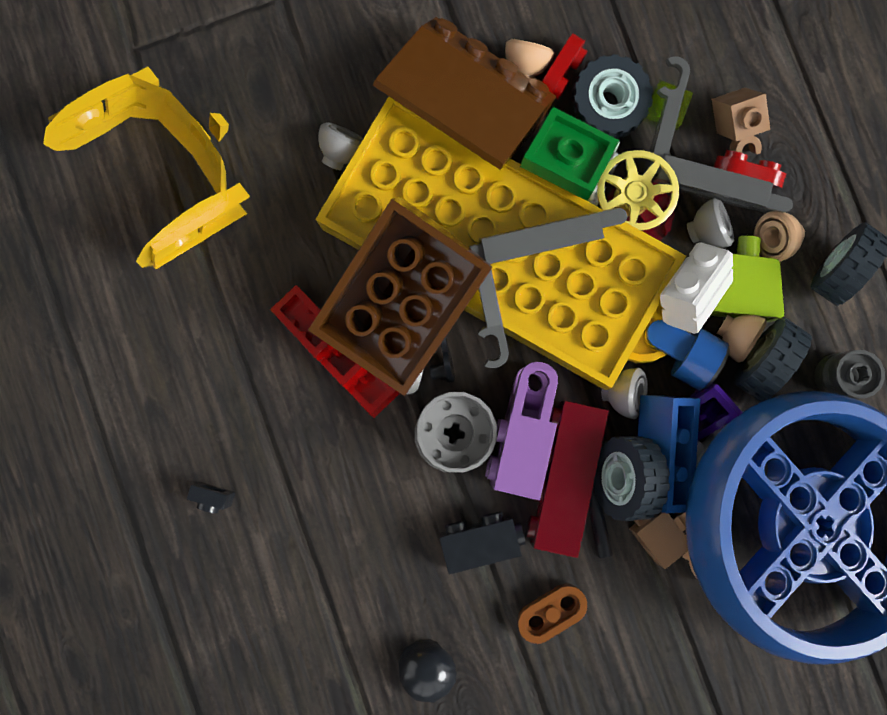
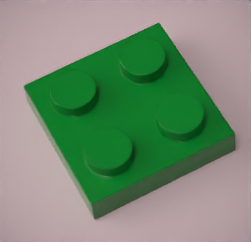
[520,107,620,201]

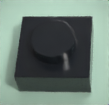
[187,482,236,513]

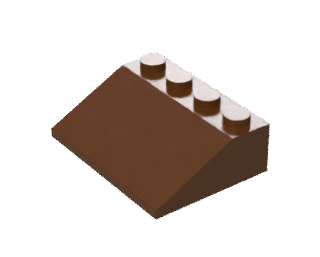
[373,17,556,170]
[308,197,493,396]

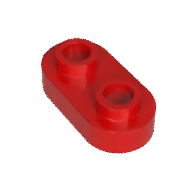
[542,33,588,99]
[713,150,786,189]

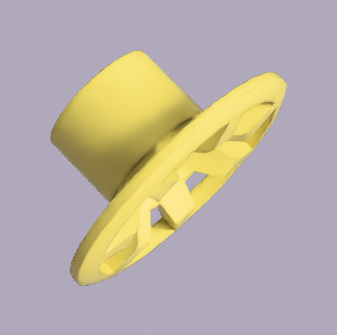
[597,150,679,231]

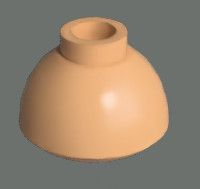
[505,39,555,79]
[754,211,805,262]
[716,315,767,363]

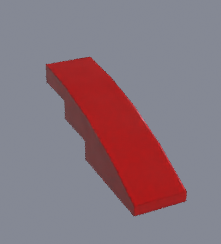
[270,285,400,418]

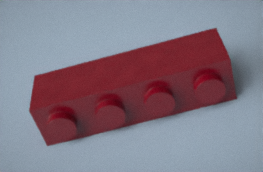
[526,401,609,558]

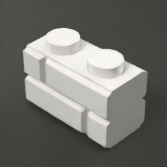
[660,242,733,334]

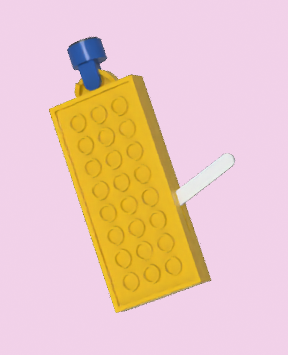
[315,97,730,394]

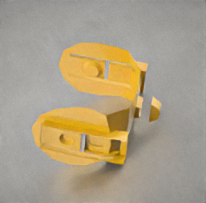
[43,67,250,269]

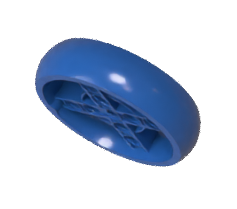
[685,391,887,665]

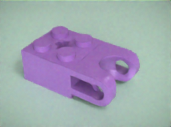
[485,362,558,500]

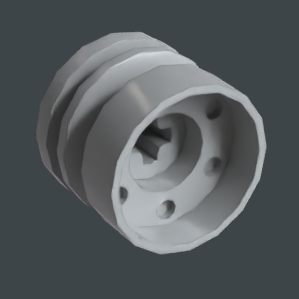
[415,392,497,472]

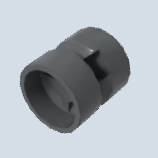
[814,350,885,399]

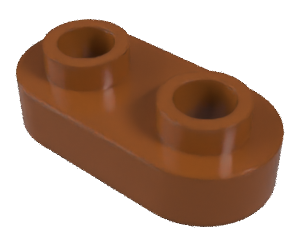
[517,584,587,644]

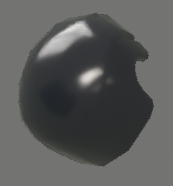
[398,640,457,703]

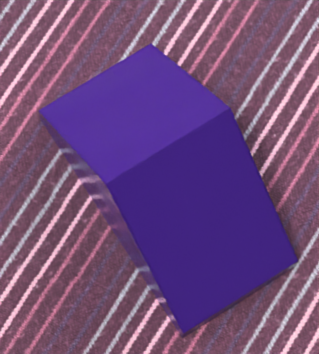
[688,383,743,441]

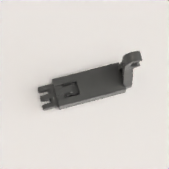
[642,56,793,213]
[469,208,627,368]

